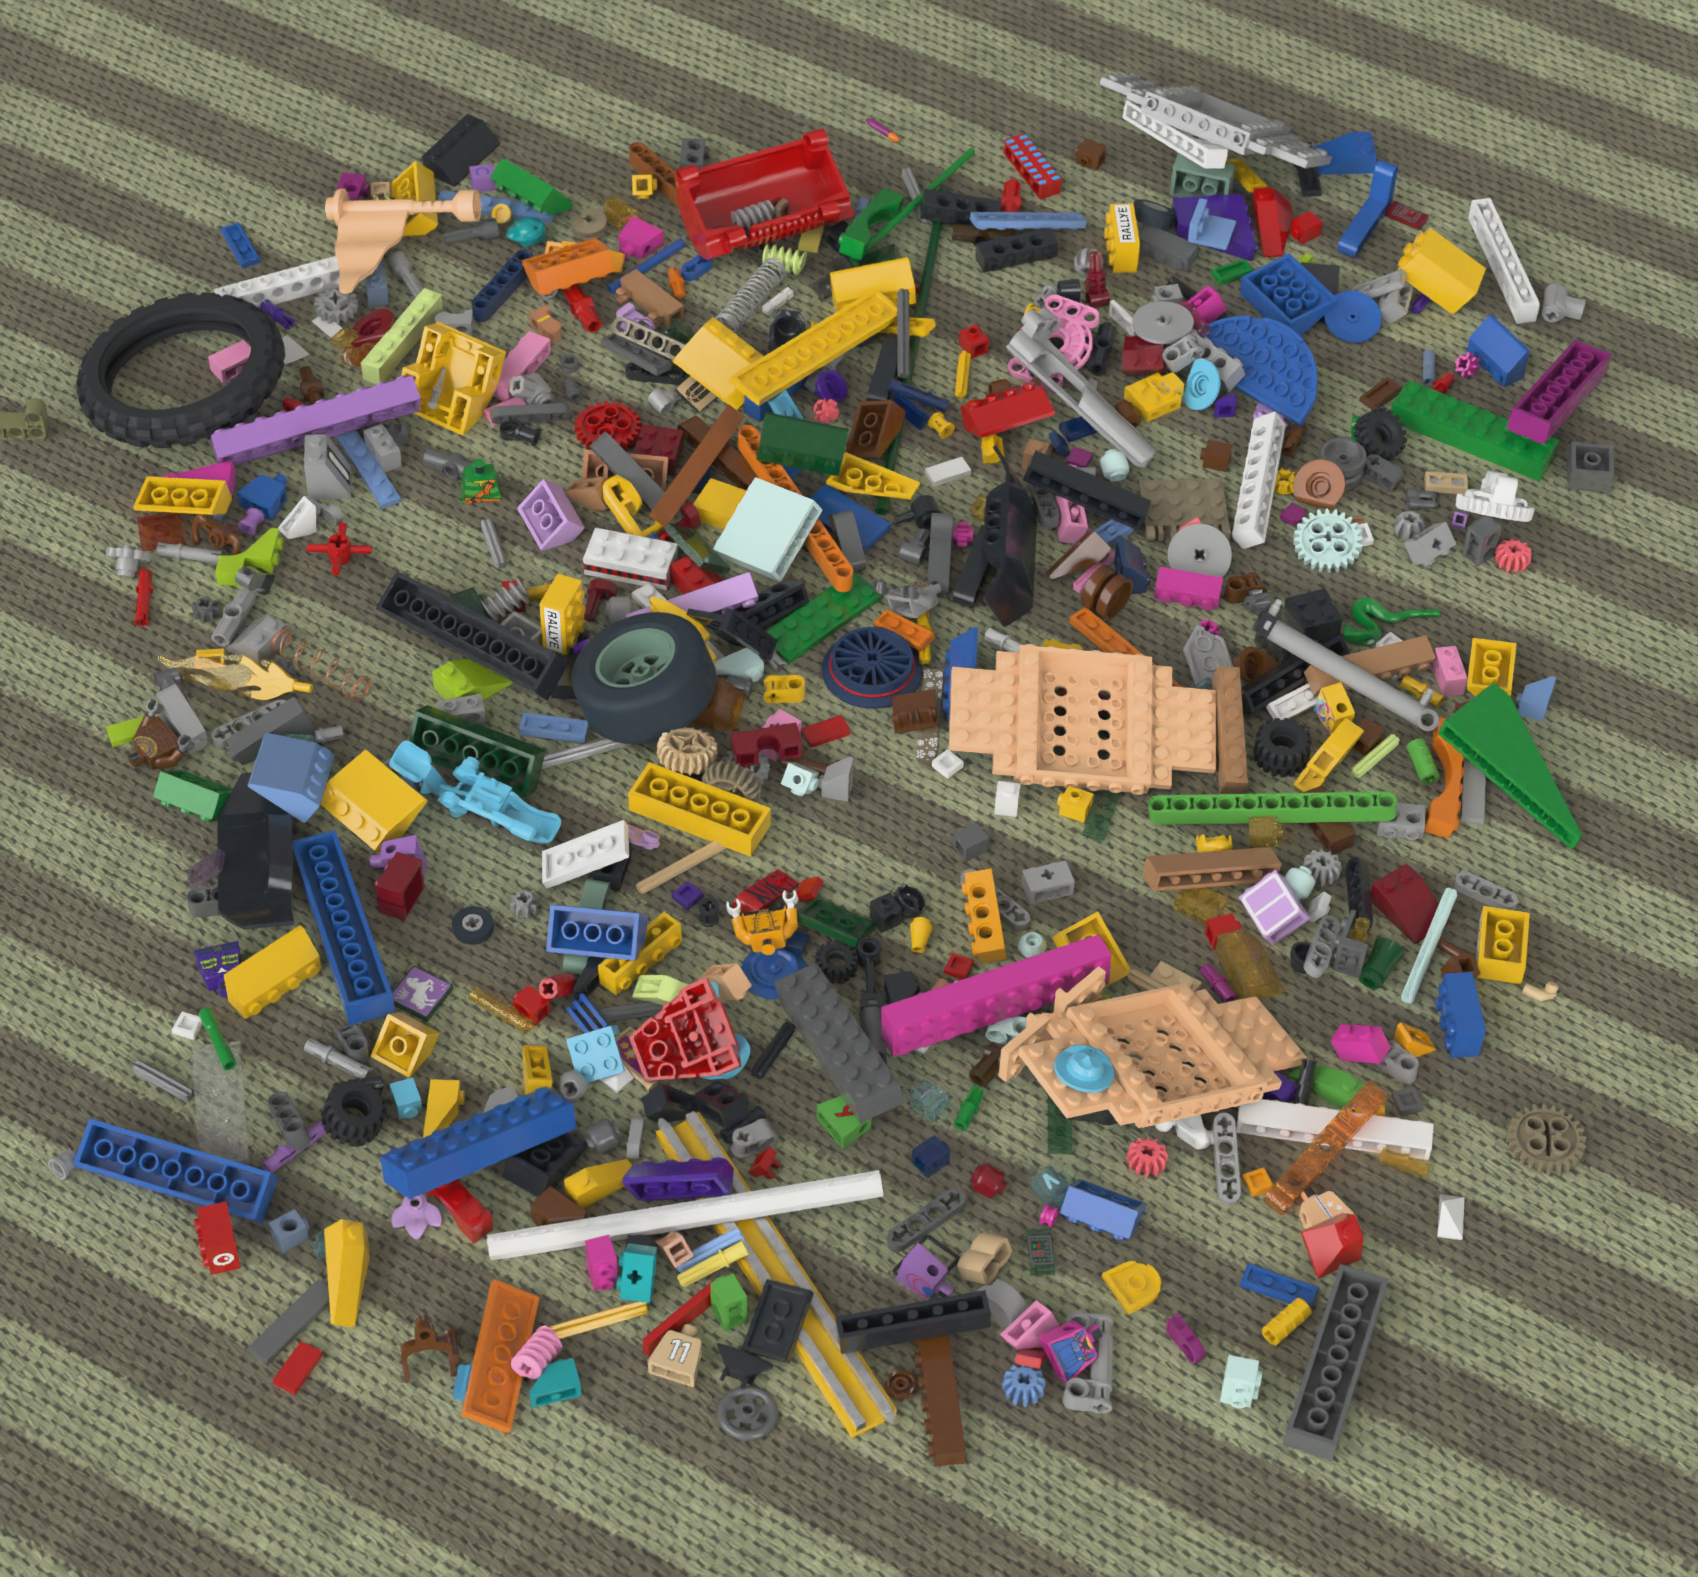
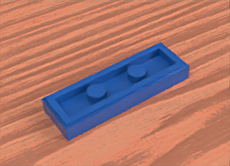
[220,222,261,268]
[1240,1263,1319,1310]

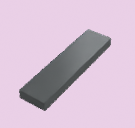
[601,333,672,376]
[248,1279,330,1365]

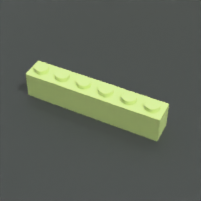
[361,288,443,384]

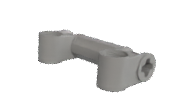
[1062,1312,1113,1413]

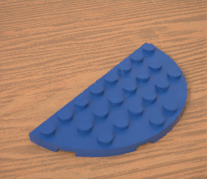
[1197,315,1318,427]

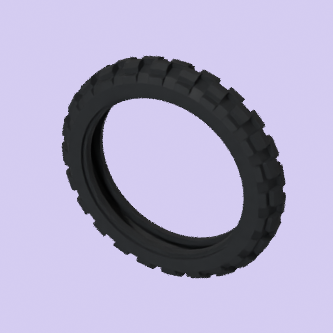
[76,292,286,448]

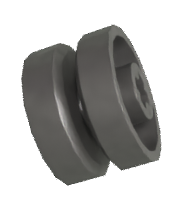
[1320,438,1366,491]

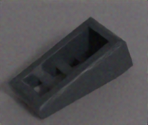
[573,956,604,1000]

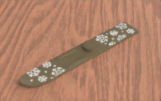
[916,668,944,767]

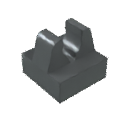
[388,421,410,444]

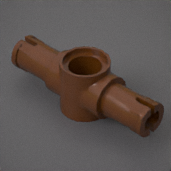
[299,366,324,405]

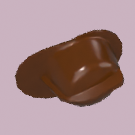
[1232,646,1278,682]

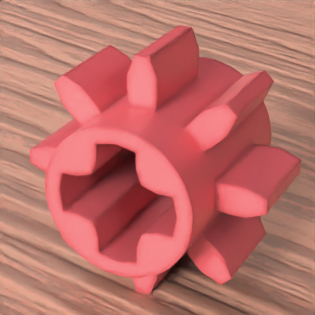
[814,398,839,423]

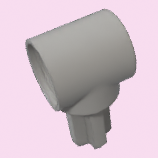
[648,388,687,416]

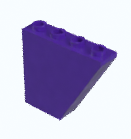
[1171,194,1257,261]

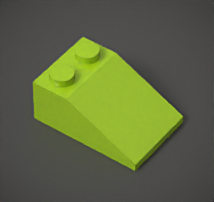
[432,659,513,701]

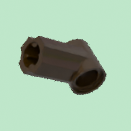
[969,1041,1003,1087]

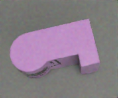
[617,302,655,340]

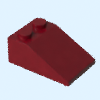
[1371,863,1449,945]

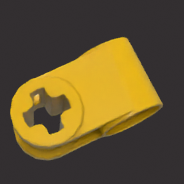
[763,675,806,703]

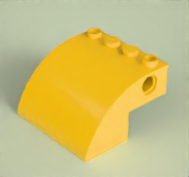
[401,322,506,435]

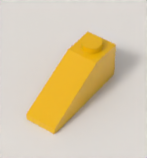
[523,1045,552,1096]
[423,1079,465,1138]
[564,1159,632,1209]

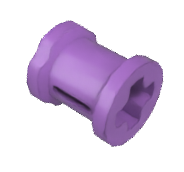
[238,507,264,535]

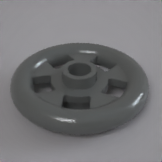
[717,1386,778,1441]

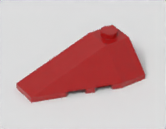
[1251,188,1293,258]

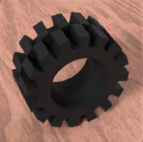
[815,940,858,984]

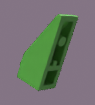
[1289,1064,1365,1111]

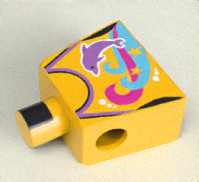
[1313,682,1355,735]

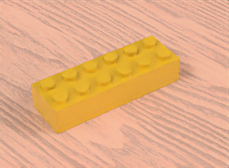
[628,762,771,857]

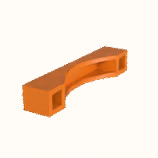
[1424,717,1465,838]

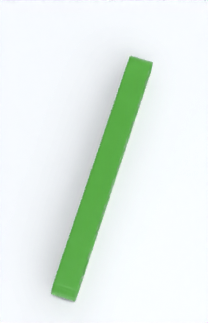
[1148,791,1397,825]

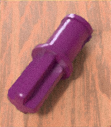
[1200,964,1237,1003]

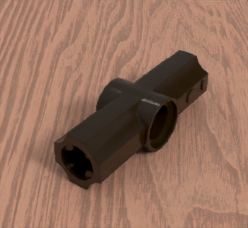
[952,224,1012,246]

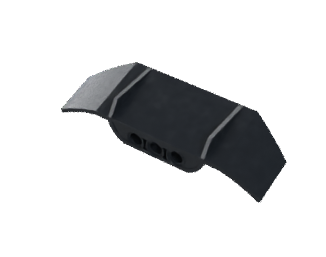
[983,445,1038,627]
[217,773,294,930]

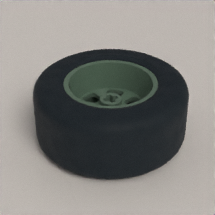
[571,612,717,744]

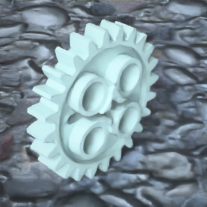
[1293,509,1363,573]

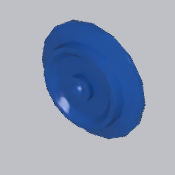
[1324,291,1381,343]
[741,948,807,1000]

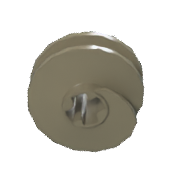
[571,208,607,241]

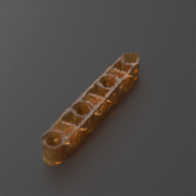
[1262,1080,1389,1216]

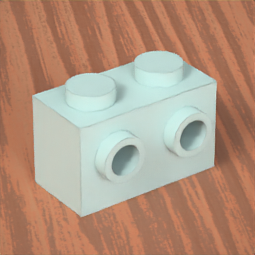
[1220,1355,1262,1408]

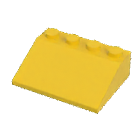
[673,317,764,411]
[320,749,428,853]

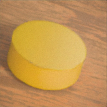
[492,204,512,224]

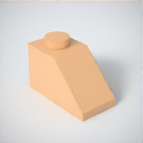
[697,963,752,1001]

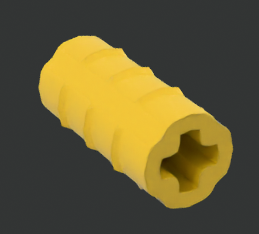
[1262,1298,1312,1346]

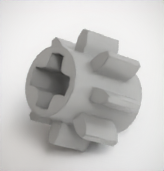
[510,890,539,919]

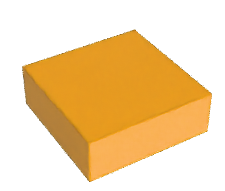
[1242,1168,1275,1197]

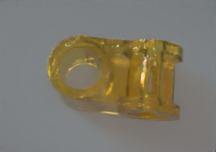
[604,196,640,231]

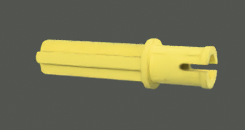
[677,1240,749,1287]

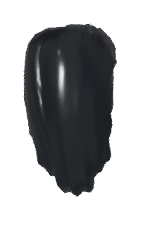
[768,309,806,353]

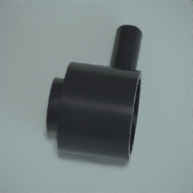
[894,495,941,529]

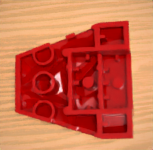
[629,977,741,1082]

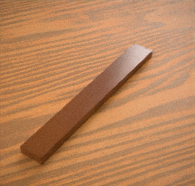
[649,404,745,528]

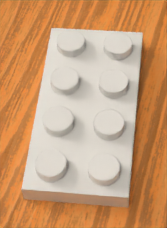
[542,820,629,889]

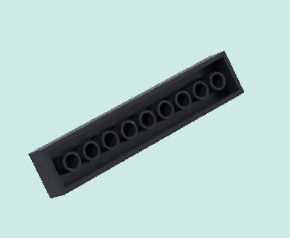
[375,571,569,701]

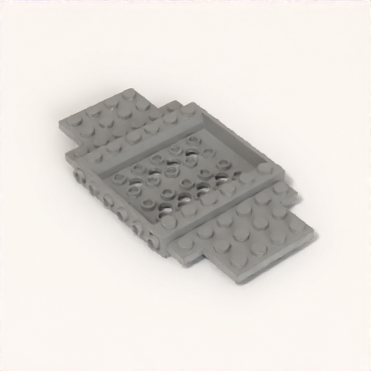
[1100,73,1332,168]

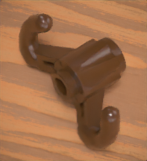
[191,514,241,555]

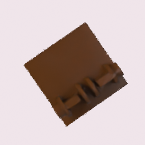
[892,689,939,734]

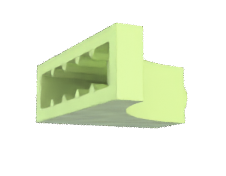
[632,975,688,1005]

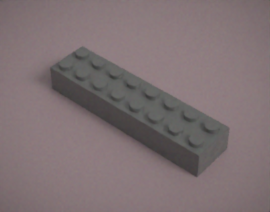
[774,963,903,1123]
[1283,1264,1389,1461]

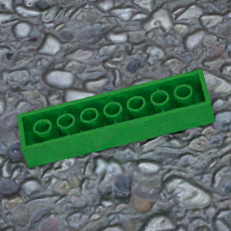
[1391,380,1560,482]

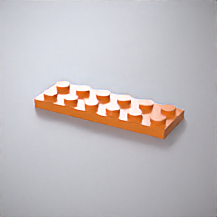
[461,1279,540,1433]

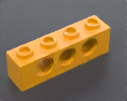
[961,869,1007,963]

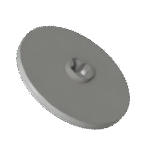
[1132,301,1194,344]
[1167,524,1232,577]

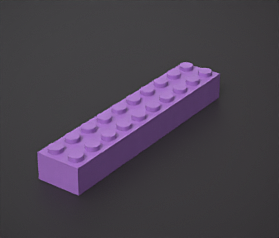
[211,375,421,466]

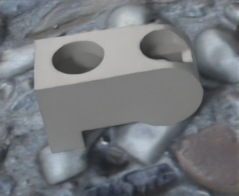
[435,310,474,336]

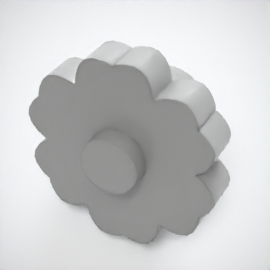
[106,545,151,578]

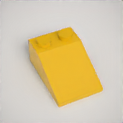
[1052,912,1131,988]

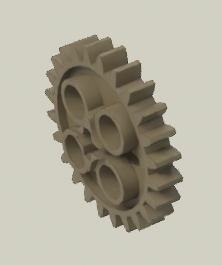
[1506,1104,1586,1175]

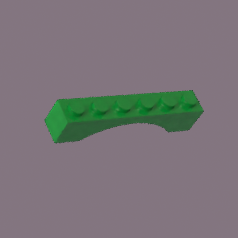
[838,188,905,260]

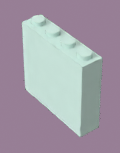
[713,477,822,582]

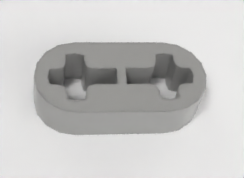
[627,1117,645,1159]

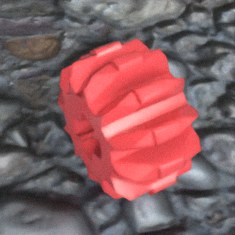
[1495,538,1532,574]
[1126,1136,1168,1179]

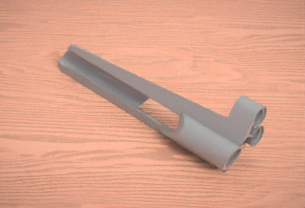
[1006,307,1155,468]

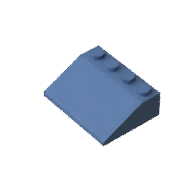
[248,733,335,823]

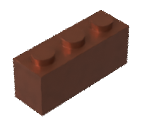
[1295,786,1356,854]

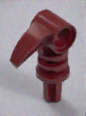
[1085,251,1110,308]

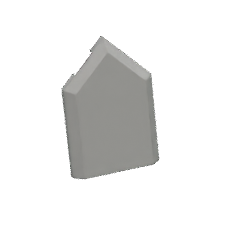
[1183,624,1234,689]

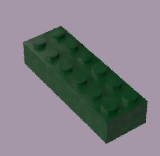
[409,705,546,797]

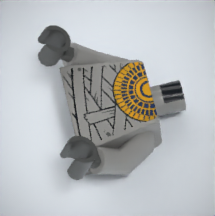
[873,580,941,618]

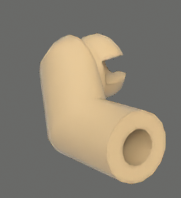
[1522,982,1559,1001]

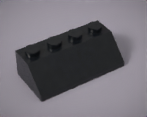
[422,114,500,187]

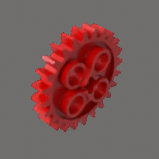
[575,400,642,451]

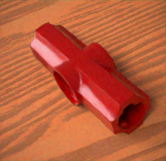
[1001,179,1021,230]
[562,284,602,333]

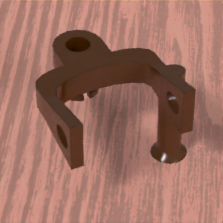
[401,1315,459,1383]

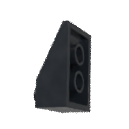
[502,1132,587,1197]

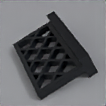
[686,608,778,660]

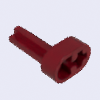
[657,502,701,541]
[584,579,619,622]

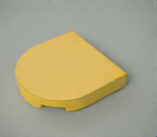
[1102,1261,1161,1315]

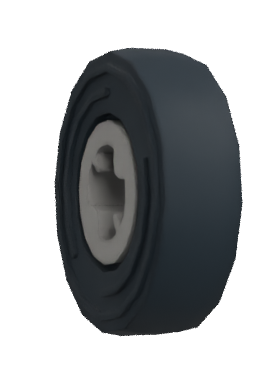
[452,906,494,945]

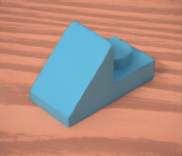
[768,390,804,420]

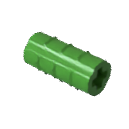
[1407,738,1440,785]

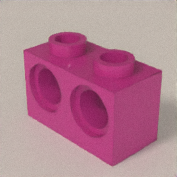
[585,1235,618,1291]

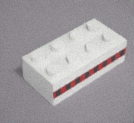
[583,528,678,590]

